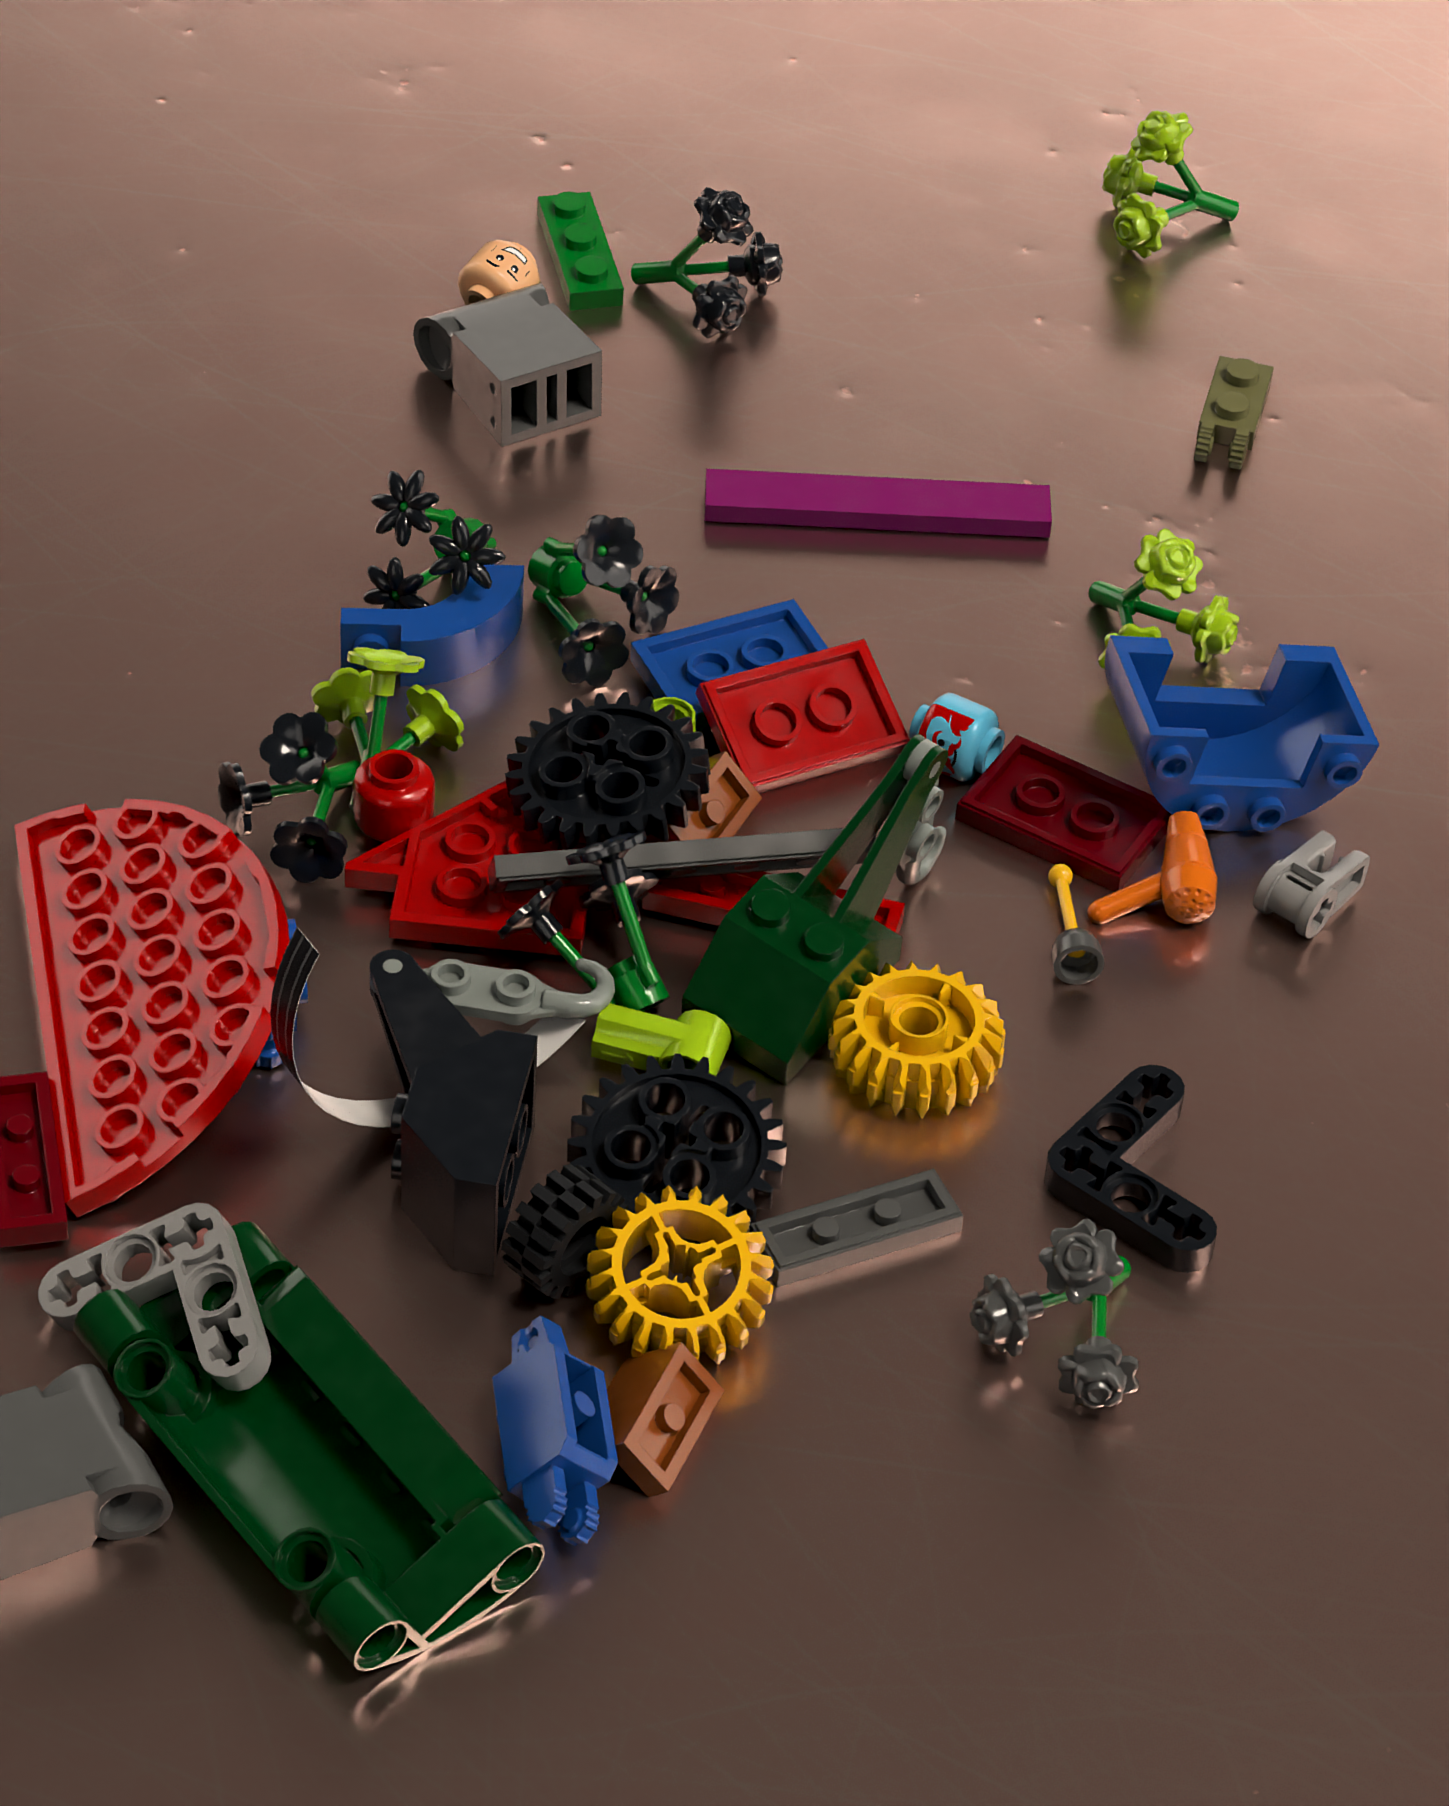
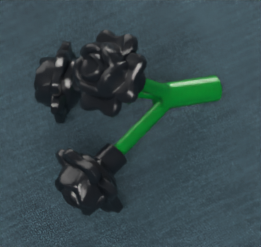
[631,187,783,338]

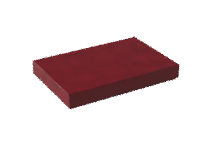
[955,735,1172,892]

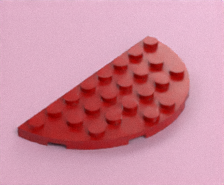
[14,799,290,1218]

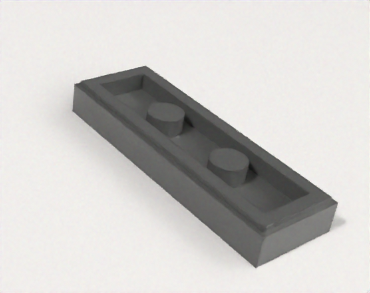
[750,1168,964,1288]

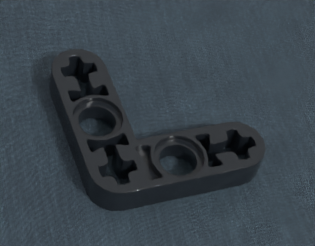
[1044,1065,1217,1273]

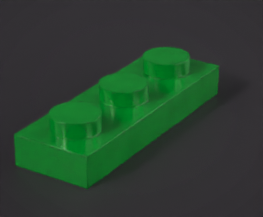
[537,191,624,311]

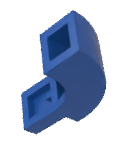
[340,565,524,687]

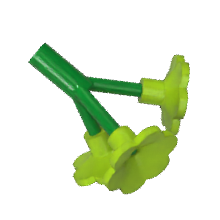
[311,647,464,811]

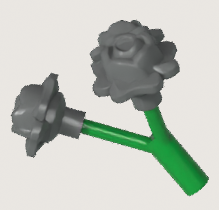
[970,1219,1139,1409]

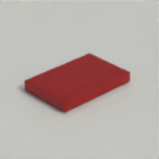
[695,639,910,793]

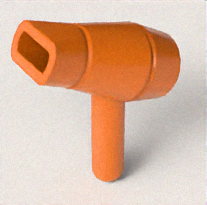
[1087,811,1218,925]

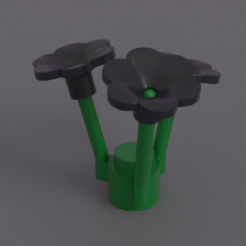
[528,515,679,687]
[497,831,670,1012]

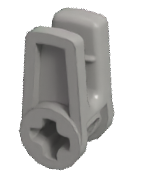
[1253,830,1370,939]

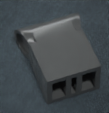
[413,283,602,447]
[0,1364,174,1581]

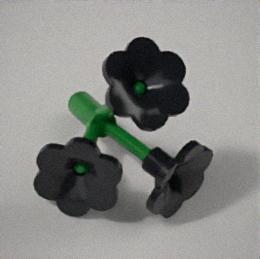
[218,712,360,883]

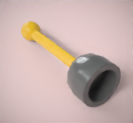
[1048,864,1105,985]

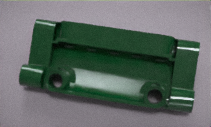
[73,1222,545,1672]

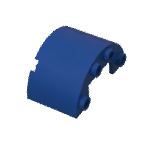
[1105,635,1379,832]

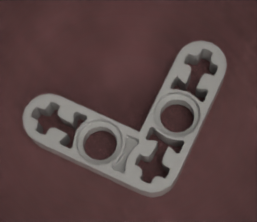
[38,1202,271,1391]

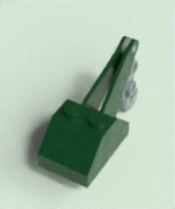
[681,734,948,1086]

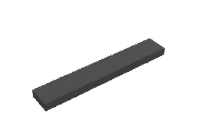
[488,828,876,893]

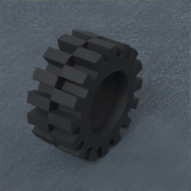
[501,1164,628,1299]

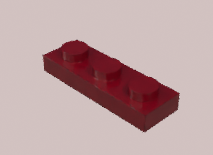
[0,1071,69,1248]

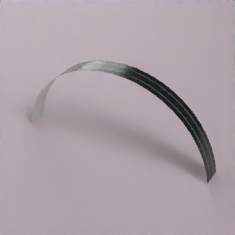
[270,927,586,1128]

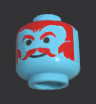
[909,692,1005,782]

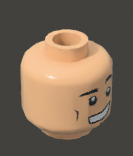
[458,240,540,305]

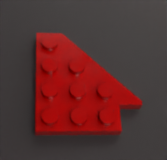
[344,780,589,955]

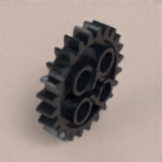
[505,692,711,850]
[567,1054,787,1250]

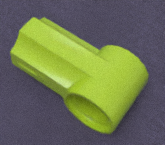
[591,1003,732,1076]

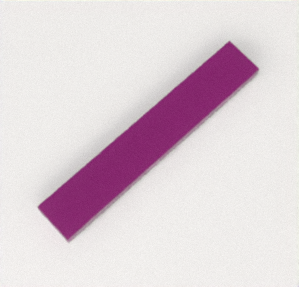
[704,468,1052,538]

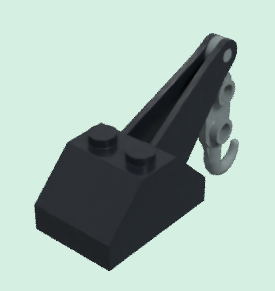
[370,949,615,1277]

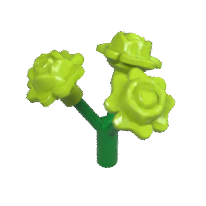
[1102,111,1239,258]
[1088,528,1239,669]

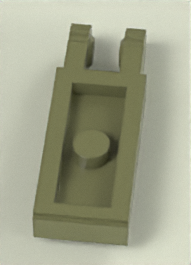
[1194,356,1274,470]

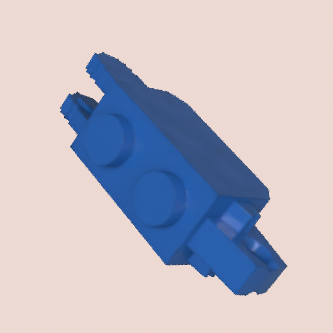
[492,1315,618,1546]

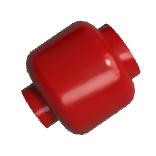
[353,749,435,842]

